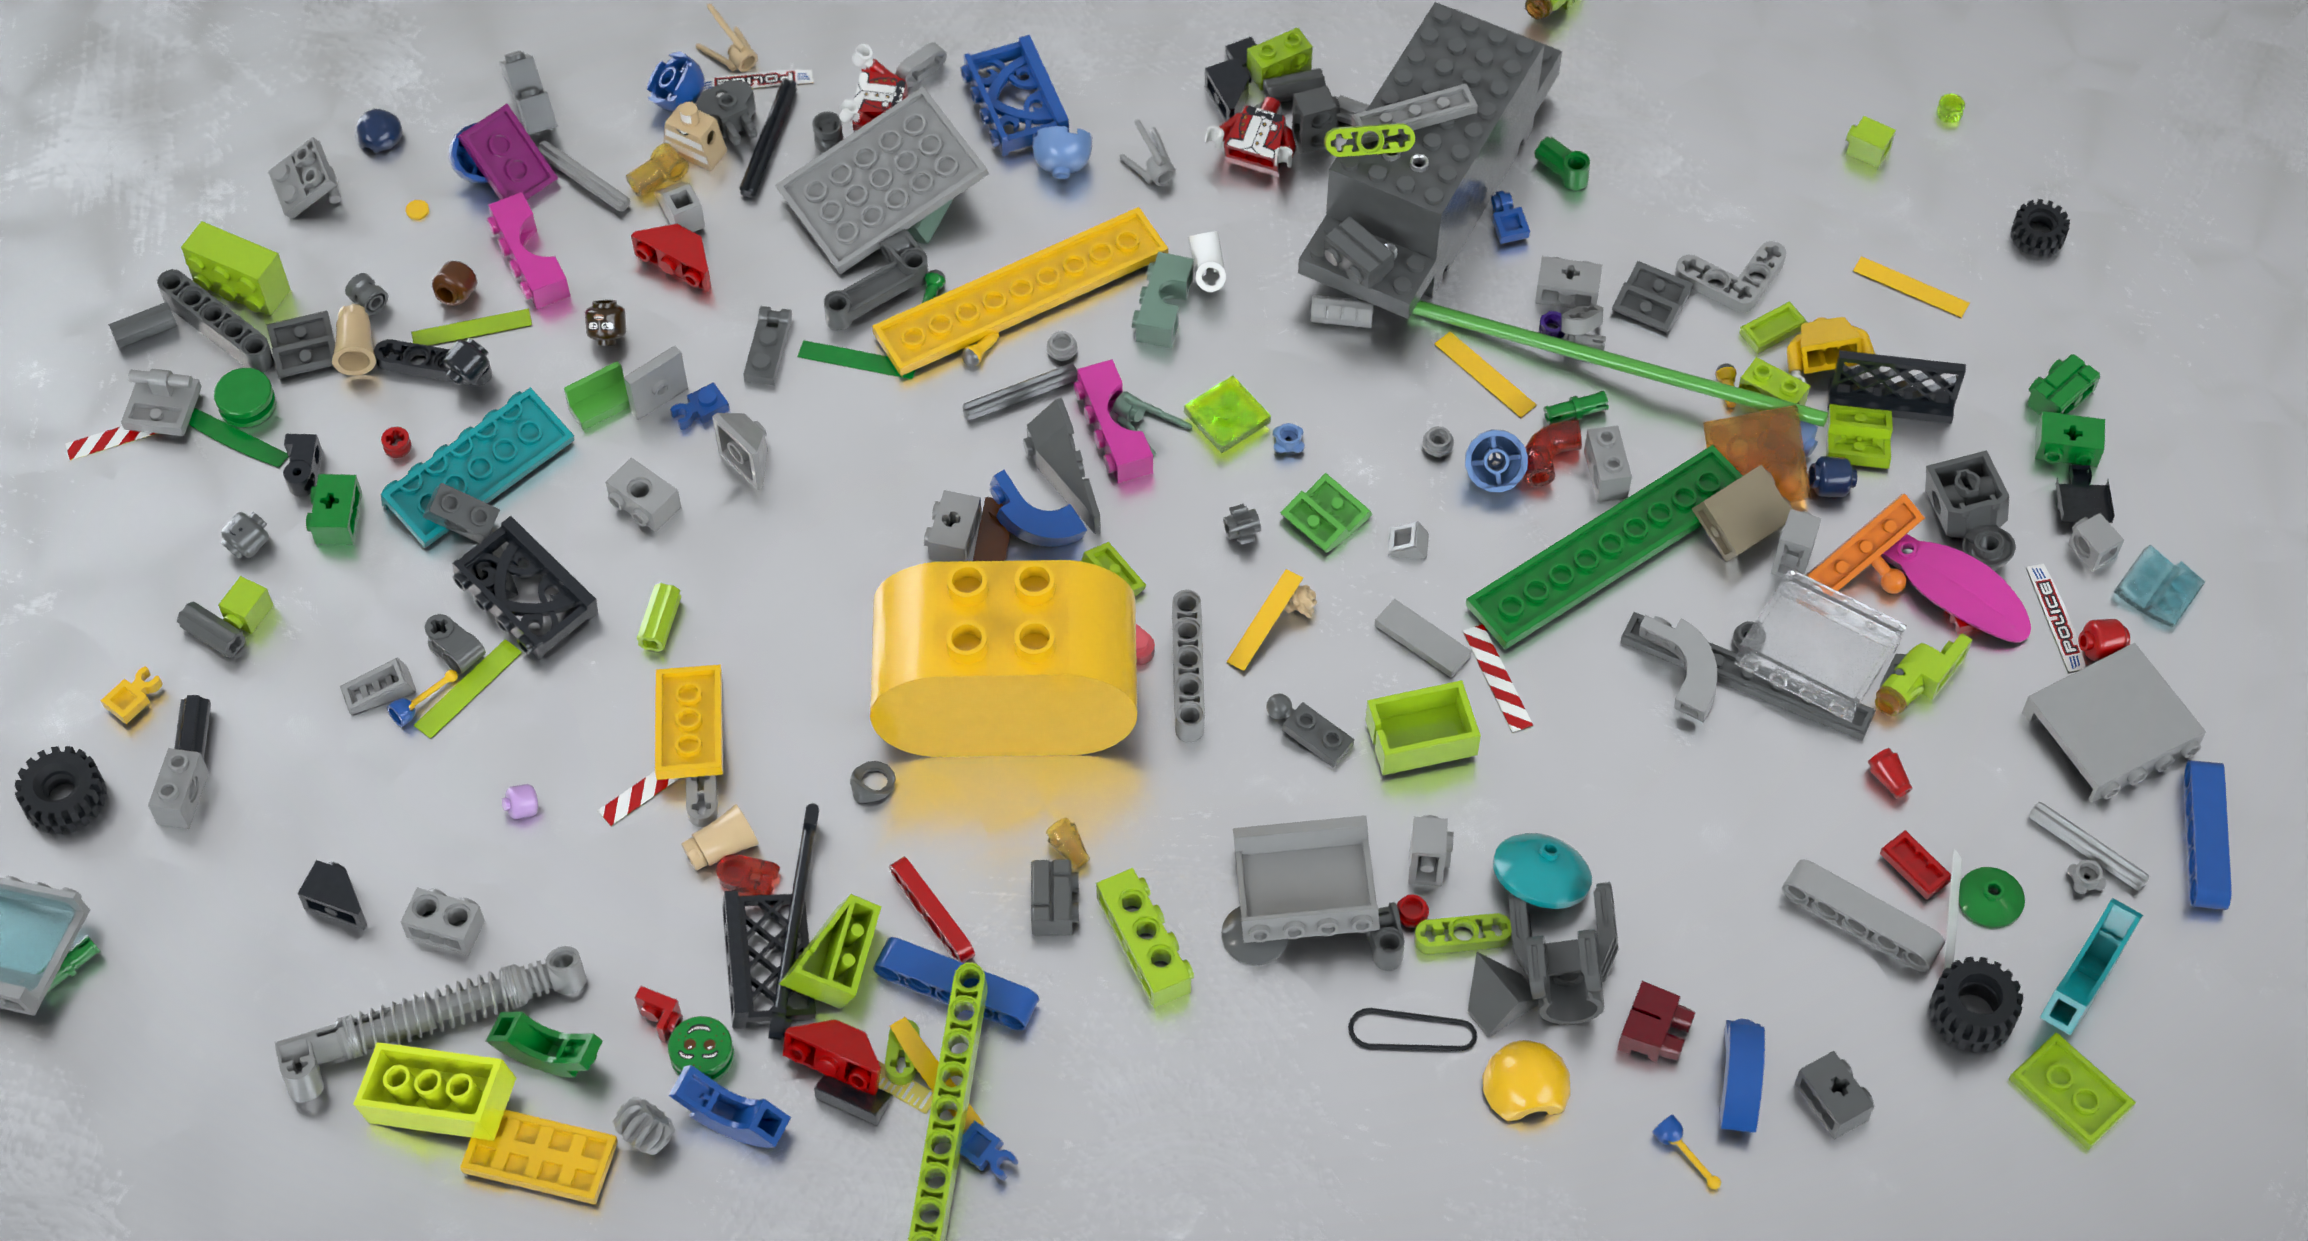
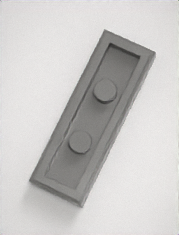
[1374,599,1472,678]

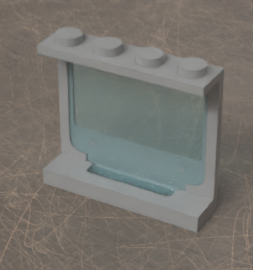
[0,876,90,1016]

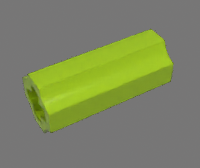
[636,583,682,652]

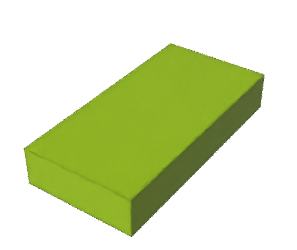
[1739,301,1808,354]

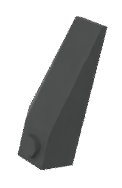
[1023,398,1101,534]

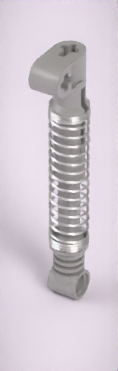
[275,946,586,1102]

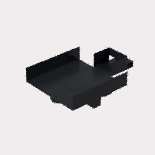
[2055,465,2115,523]

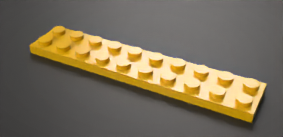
[872,207,1169,376]

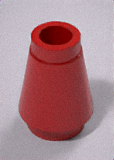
[1868,748,1913,799]

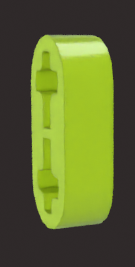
[885,1019,920,1085]

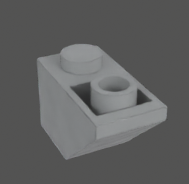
[654,181,705,232]

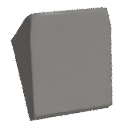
[1388,521,1429,559]

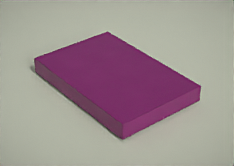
[457,104,559,200]

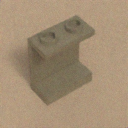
[1692,464,1792,562]

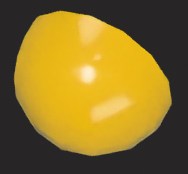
[1482,1040,1571,1121]

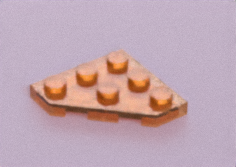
[1703,405,1811,503]

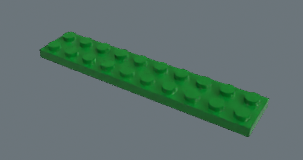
[1466,445,1743,650]

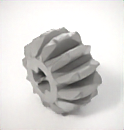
[613,1097,675,1155]

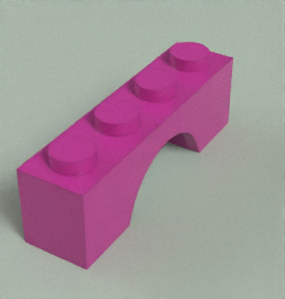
[487,192,571,309]
[1074,359,1153,483]

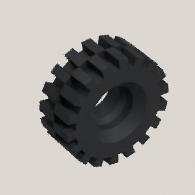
[14,746,107,834]

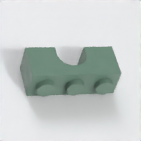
[1132,252,1194,348]

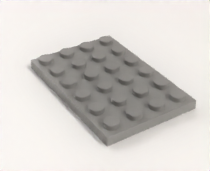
[775,87,989,274]

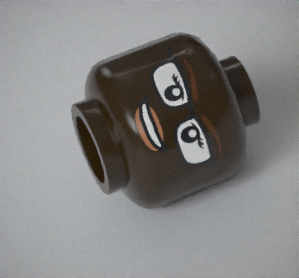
[585,300,626,346]

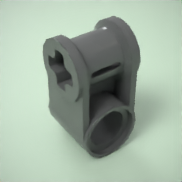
[424,614,486,675]
[1364,902,1405,970]

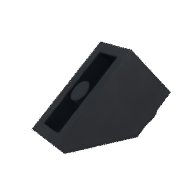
[1205,57,1252,122]
[297,860,367,930]

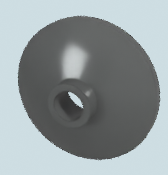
[1221,906,1289,965]

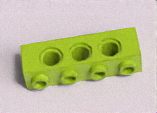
[1096,868,1194,1008]

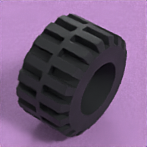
[1929,957,2023,1052]

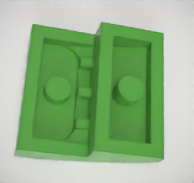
[1280,472,1372,553]

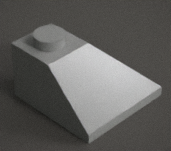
[712,413,767,490]

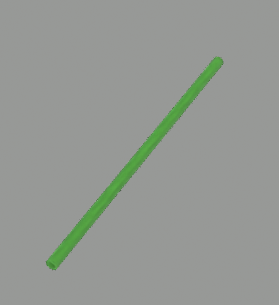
[1412,300,1828,427]

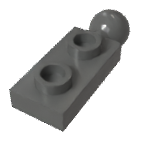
[1266,693,1355,768]

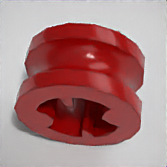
[381,426,412,458]

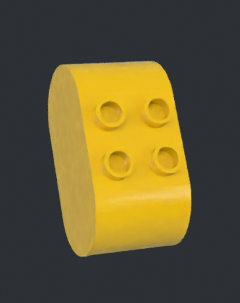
[870,560,1137,757]

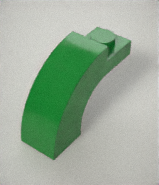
[486,1012,603,1078]

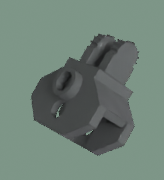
[696,80,758,146]

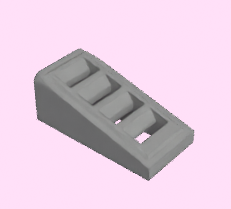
[340,657,416,715]

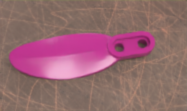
[1881,534,2031,643]

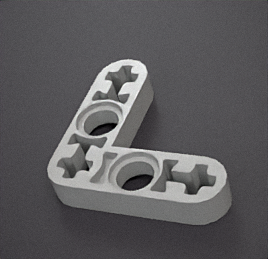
[1675,241,1786,312]

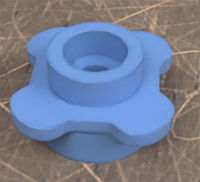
[1273,423,1305,454]

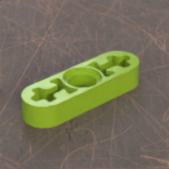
[1324,123,1415,157]
[1414,913,1512,954]

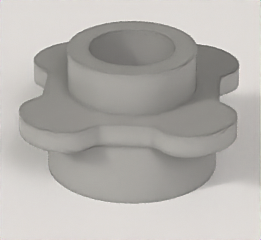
[2067,860,2106,894]

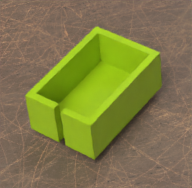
[181,221,291,316]
[1365,680,1481,775]

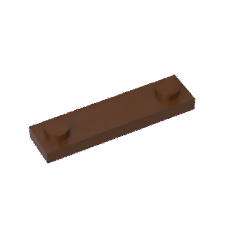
[973,497,1012,561]

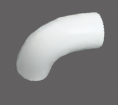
[1188,231,1226,292]

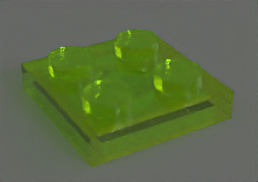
[1184,375,1271,454]

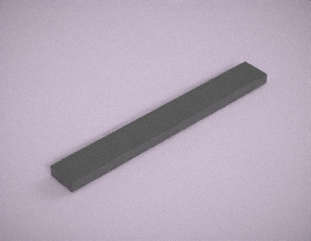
[1620,612,1876,741]

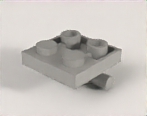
[268,137,341,219]
[121,369,202,436]

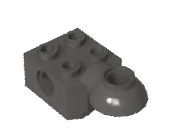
[1925,450,2016,571]

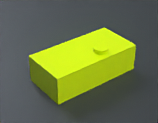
[353,1042,516,1141]

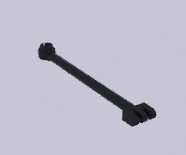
[768,803,819,1041]

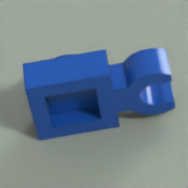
[670,382,730,430]
[960,1120,1019,1180]

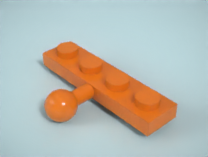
[1805,494,1925,600]

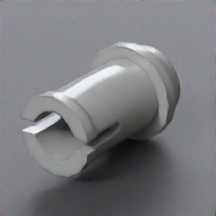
[1567,334,1606,351]

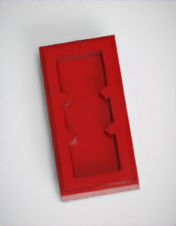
[1880,830,1951,900]

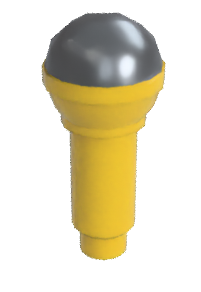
[962,331,1000,366]
[1715,363,1737,408]

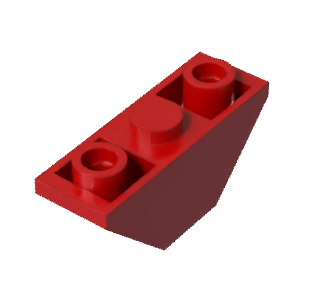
[631,224,712,292]
[782,1019,881,1096]

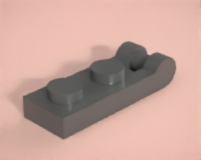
[743,306,792,385]

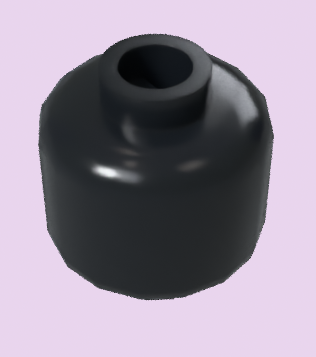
[443,338,490,385]

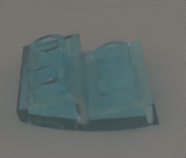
[2114,545,2205,627]

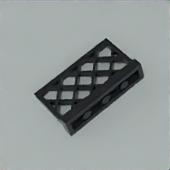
[1827,350,1966,424]
[722,890,816,1028]

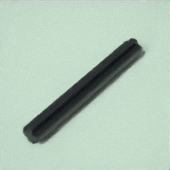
[739,79,797,198]

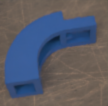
[1720,1019,1765,1133]

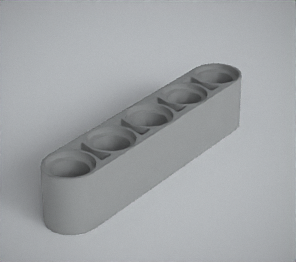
[1172,589,1205,742]
[1782,859,1945,972]

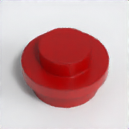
[1397,894,1429,928]

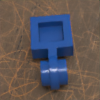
[1491,190,1530,244]

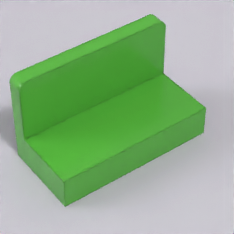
[564,361,630,430]

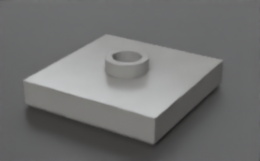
[624,346,688,420]

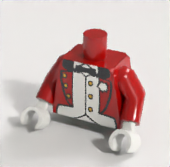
[839,43,908,131]
[1204,97,1297,172]

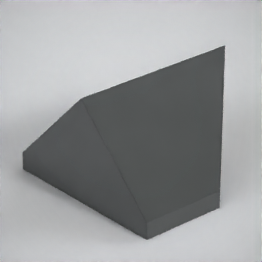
[1467,952,1538,1038]

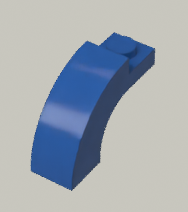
[990,469,1087,547]
[669,1065,791,1148]

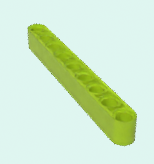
[908,963,988,1241]

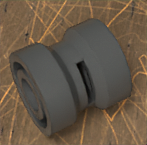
[812,111,844,152]
[345,273,388,315]

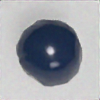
[355,109,402,153]

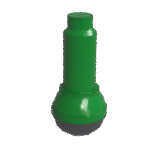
[921,269,946,304]

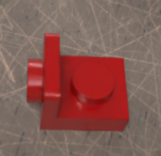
[635,986,683,1042]

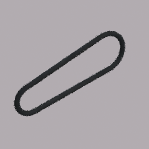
[1348,1008,1477,1051]

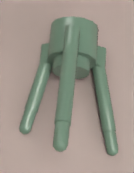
[1113,391,1192,457]

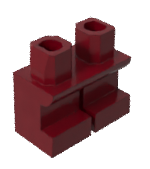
[1617,980,1696,1063]

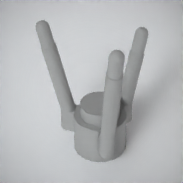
[1120,119,1176,186]

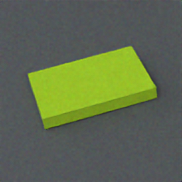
[2009,1032,2136,1150]

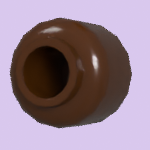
[432,261,477,306]

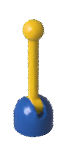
[387,670,458,727]
[1652,1114,1721,1190]

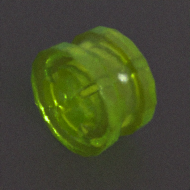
[1936,93,1965,123]

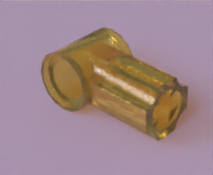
[626,143,689,197]

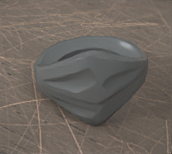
[850,761,896,803]

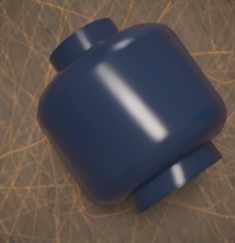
[1808,456,1857,498]

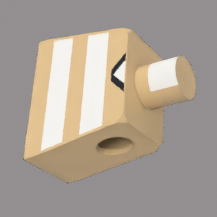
[663,102,727,171]

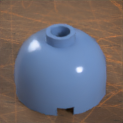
[1032,126,1092,179]
[1465,429,1528,493]

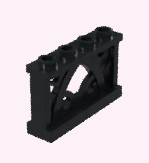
[452,516,598,660]

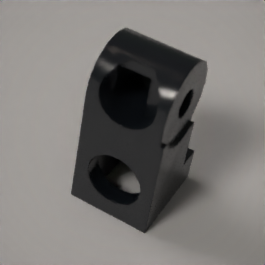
[283,434,322,497]

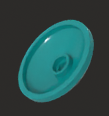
[1493,833,1592,909]

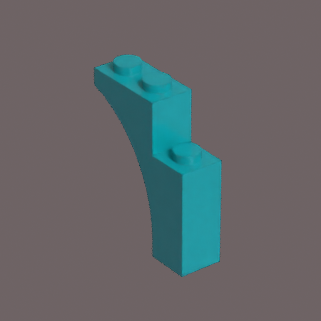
[2039,898,2143,1035]

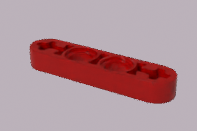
[889,857,975,963]

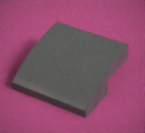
[1612,261,1693,333]
[266,310,335,378]

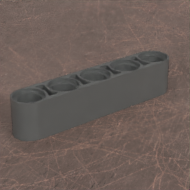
[157,269,274,373]

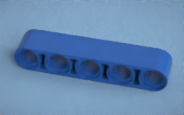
[2184,760,2232,910]
[873,937,1039,1031]

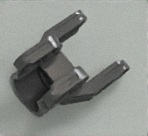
[1509,882,1619,1025]

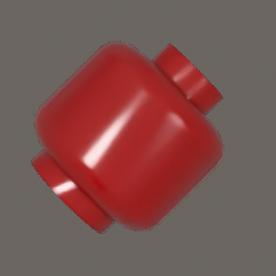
[2078,619,2131,661]

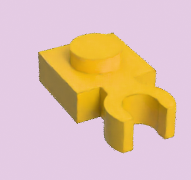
[100,666,163,724]

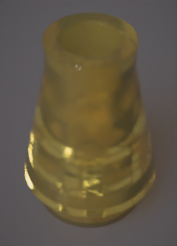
[1046,818,1090,869]

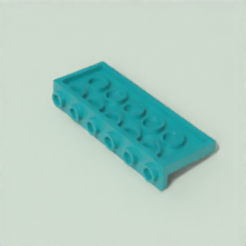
[381,387,574,548]

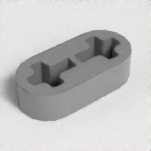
[895,42,947,87]
[1561,304,1603,335]
[686,775,718,827]

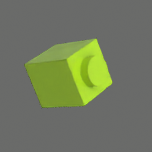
[1846,116,1896,168]
[218,576,274,634]

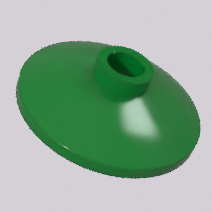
[1959,867,2025,929]

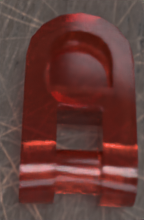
[716,854,780,895]

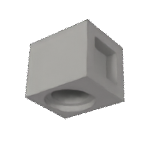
[2068,513,2124,571]

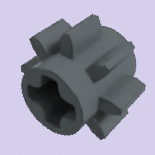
[1223,504,1261,545]

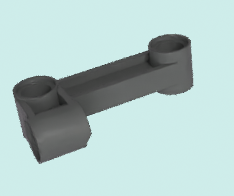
[824,229,928,330]

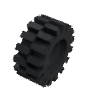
[2011,199,2070,257]

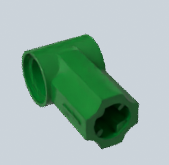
[1534,136,1590,191]

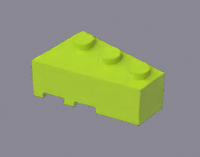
[779,894,882,1009]

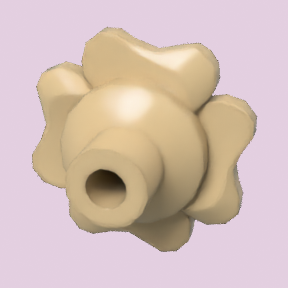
[1284,585,1317,618]

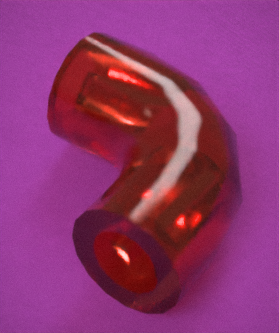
[1524,419,1582,487]

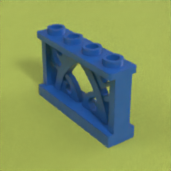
[960,34,1069,157]

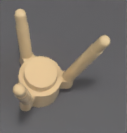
[696,3,758,72]

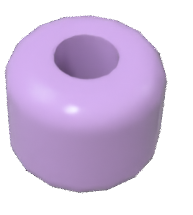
[502,784,538,819]

